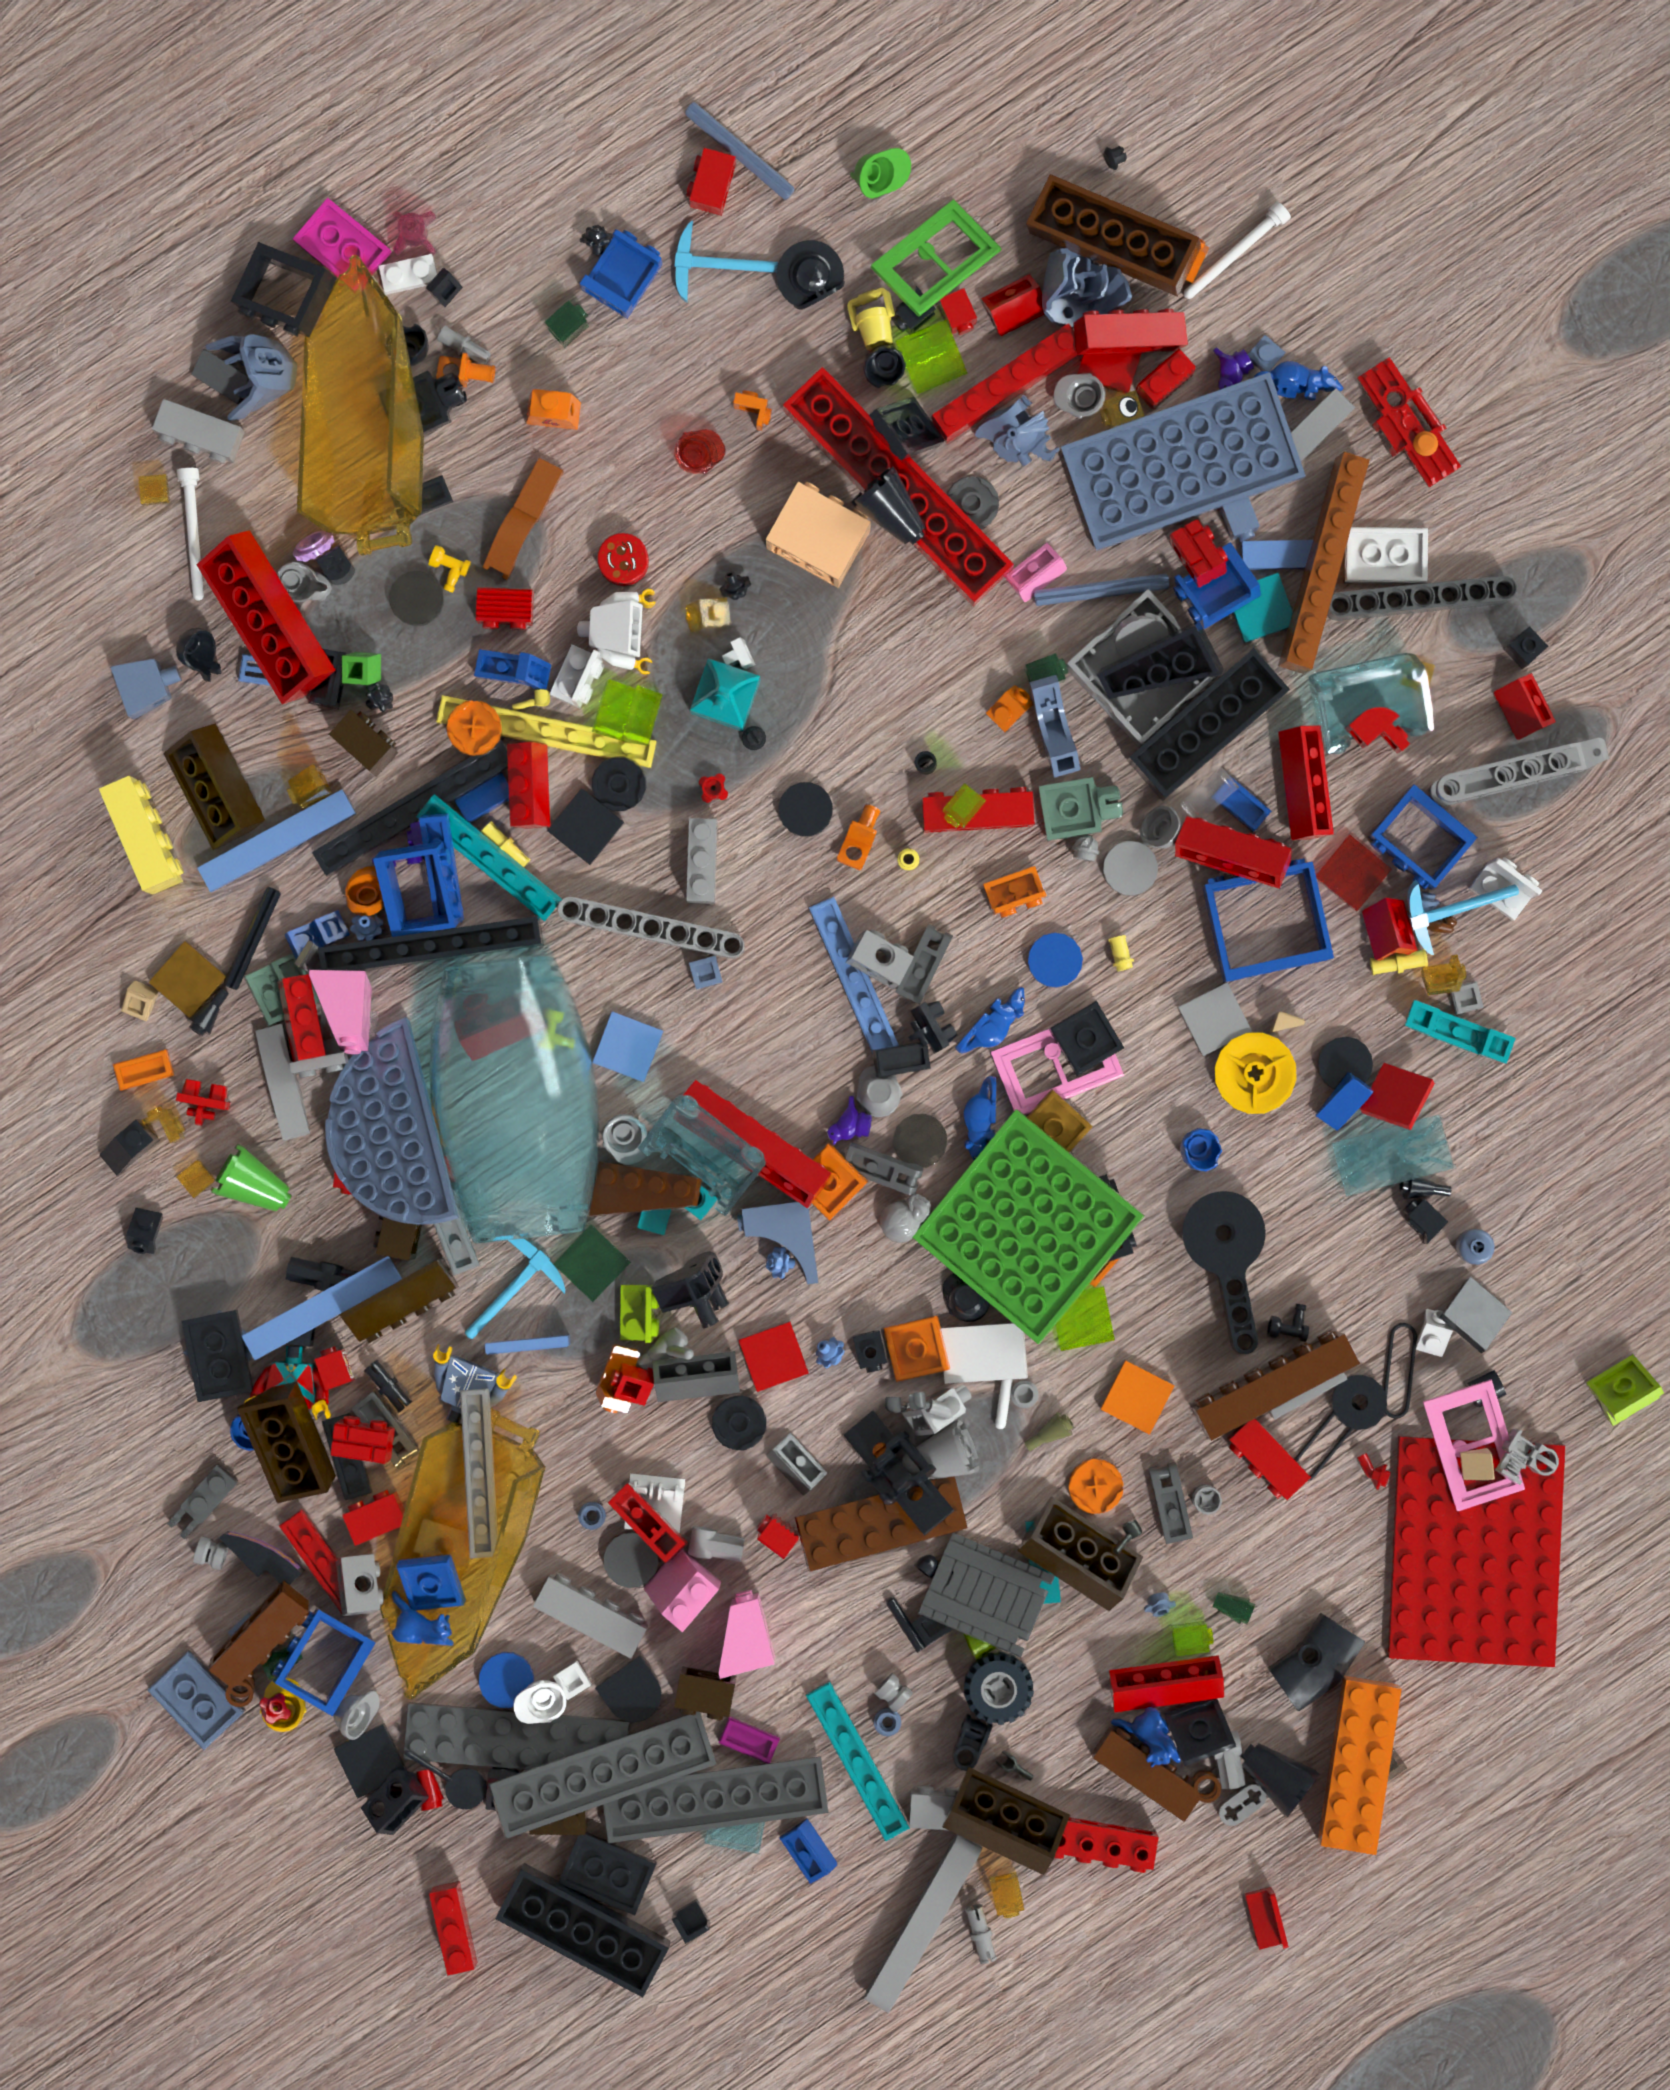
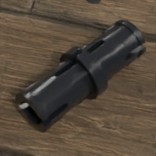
[364,1359,413,1413]

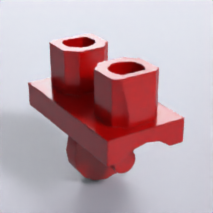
[176,1079,231,1126]

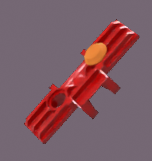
[1357,357,1462,488]

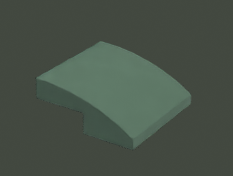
[244,953,320,1027]

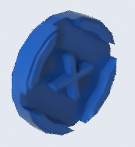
[1028,933,1083,988]
[479,1652,534,1708]

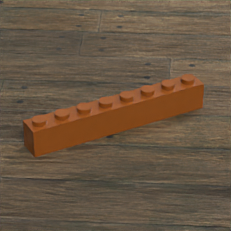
[1278,452,1370,674]

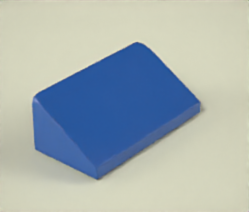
[455,773,509,824]
[779,1819,837,1884]

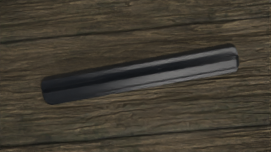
[224,887,281,990]

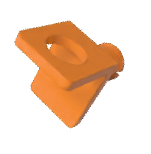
[436,353,496,388]
[837,805,880,870]

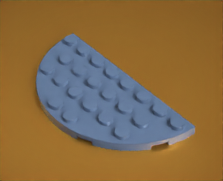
[325,1017,459,1225]

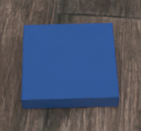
[396,1555,466,1611]

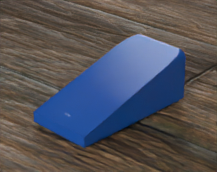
[1315,1072,1373,1131]

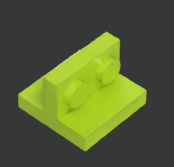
[1586,1354,1664,1426]

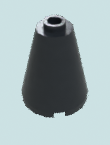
[851,466,925,545]
[1241,1743,1320,1818]

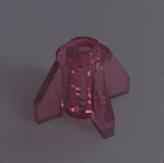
[393,211,436,256]

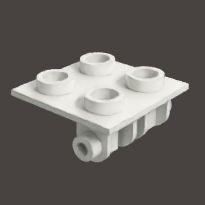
[624,1473,685,1533]

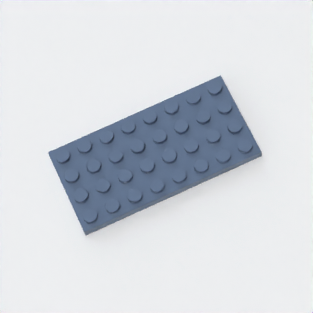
[1061,372,1306,551]

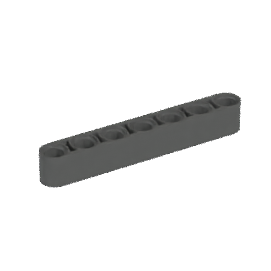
[1327,576,1517,621]

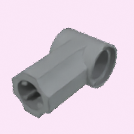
[687,1526,745,1562]
[1213,1731,1245,1789]

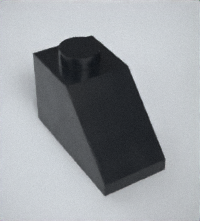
[100,1119,160,1176]

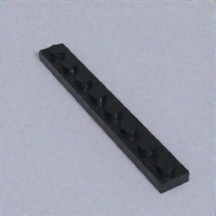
[312,739,508,877]

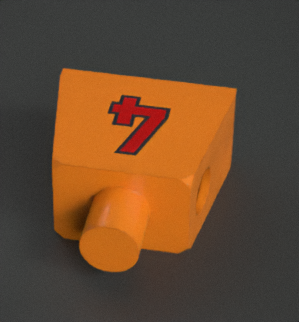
[526,389,581,430]

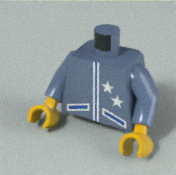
[433,1344,517,1425]

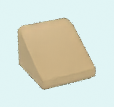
[121,981,159,1021]
[1270,1011,1305,1033]
[1460,1448,1495,1480]

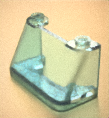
[1308,653,1434,754]
[638,1095,766,1217]

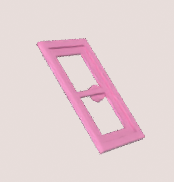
[990,1029,1124,1115]
[1423,1380,1525,1512]

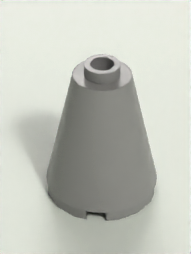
[901,1420,980,1480]

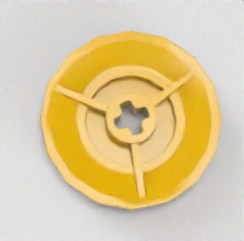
[1215,1033,1296,1114]

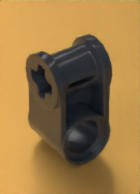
[952,1714,993,1771]

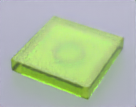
[1055,1286,1115,1351]

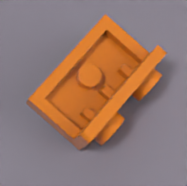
[983,866,1047,918]

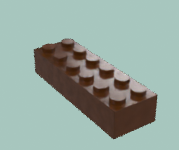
[1026,174,1201,297]
[1191,1329,1360,1441]

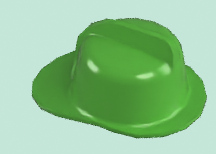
[850,148,911,199]

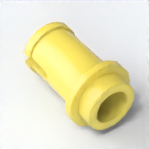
[897,848,919,871]
[1108,935,1134,971]

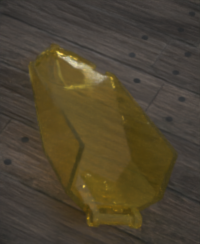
[297,255,424,556]
[380,1408,546,1699]

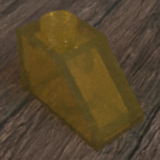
[287,764,332,808]

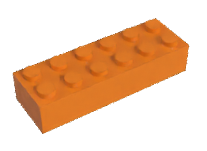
[1318,1675,1402,1855]

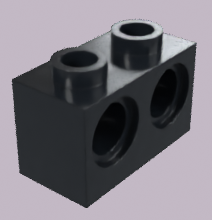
[361,1770,429,1835]

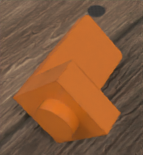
[595,1344,640,1413]

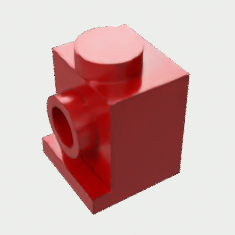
[610,1363,654,1406]

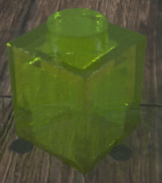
[943,783,986,828]
[1171,1621,1214,1656]

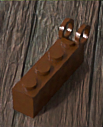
[209,1581,309,1707]
[1091,1727,1221,1822]

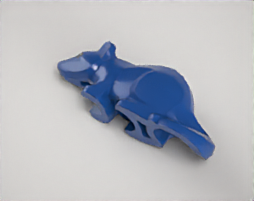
[1253,361,1344,401]
[955,987,1025,1054]
[963,1076,996,1160]

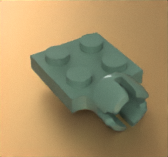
[1039,777,1123,841]

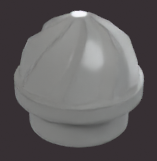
[1072,835,1099,862]

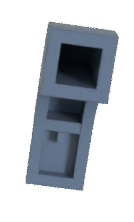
[1029,675,1081,778]

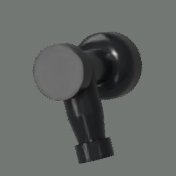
[1267,1304,1309,1342]

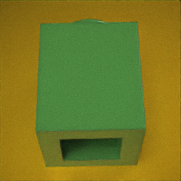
[342,652,381,685]

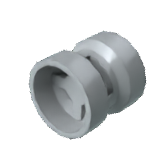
[1191,1484,1222,1515]
[193,1536,229,1571]
[874,1673,913,1713]

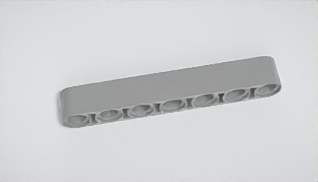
[558,897,745,959]
[863,1834,983,2013]

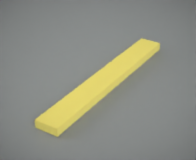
[436,695,657,768]

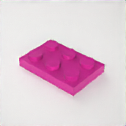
[293,197,392,294]

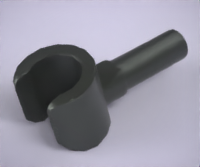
[1113,1519,1142,1554]
[996,1751,1034,1781]

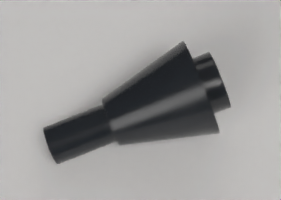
[187,988,229,1036]
[1399,1172,1452,1199]

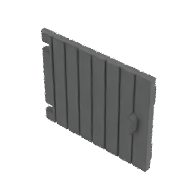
[918,1533,1055,1657]

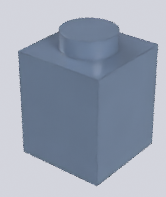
[1220,497,1260,542]

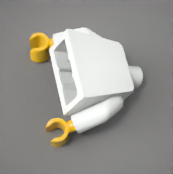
[577,589,656,675]

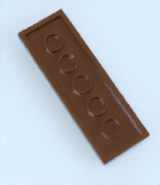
[795,1476,968,1572]

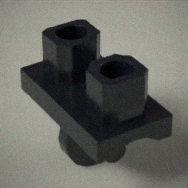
[908,1001,957,1054]

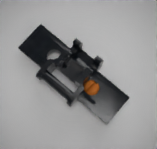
[844,1411,955,1536]

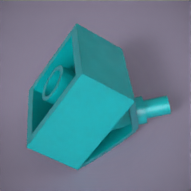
[690,658,761,732]

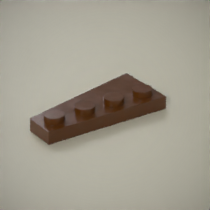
[589,1161,702,1217]

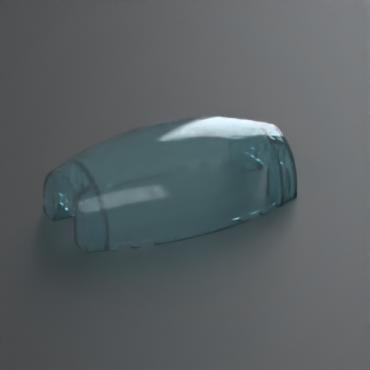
[429,956,599,1243]

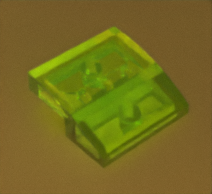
[895,320,968,394]
[592,679,663,746]

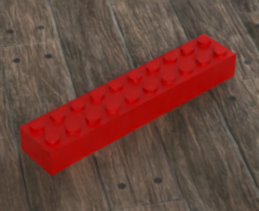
[783,367,1014,607]

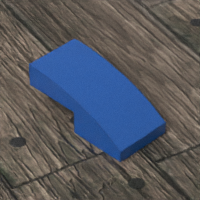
[284,910,350,959]

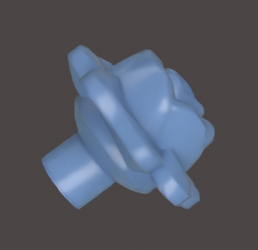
[350,913,384,941]
[766,1247,795,1279]
[815,1337,845,1369]

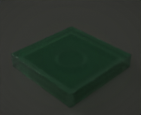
[553,1224,631,1302]

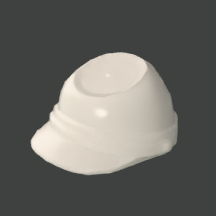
[513,1680,566,1724]

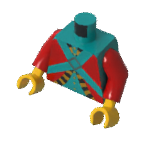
[244,1346,331,1420]

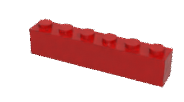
[931,323,1078,444]
[672,1080,831,1209]

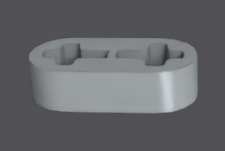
[1218,1782,1266,1826]

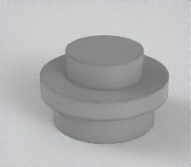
[1011,1380,1038,1408]

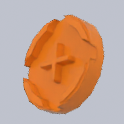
[447,700,502,756]
[1068,1458,1123,1514]

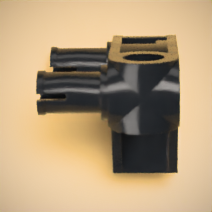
[651,1251,729,1329]

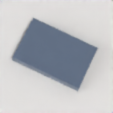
[148,1651,246,1750]

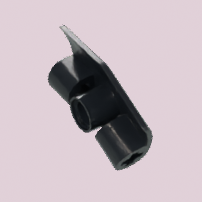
[1268,1613,1365,1711]

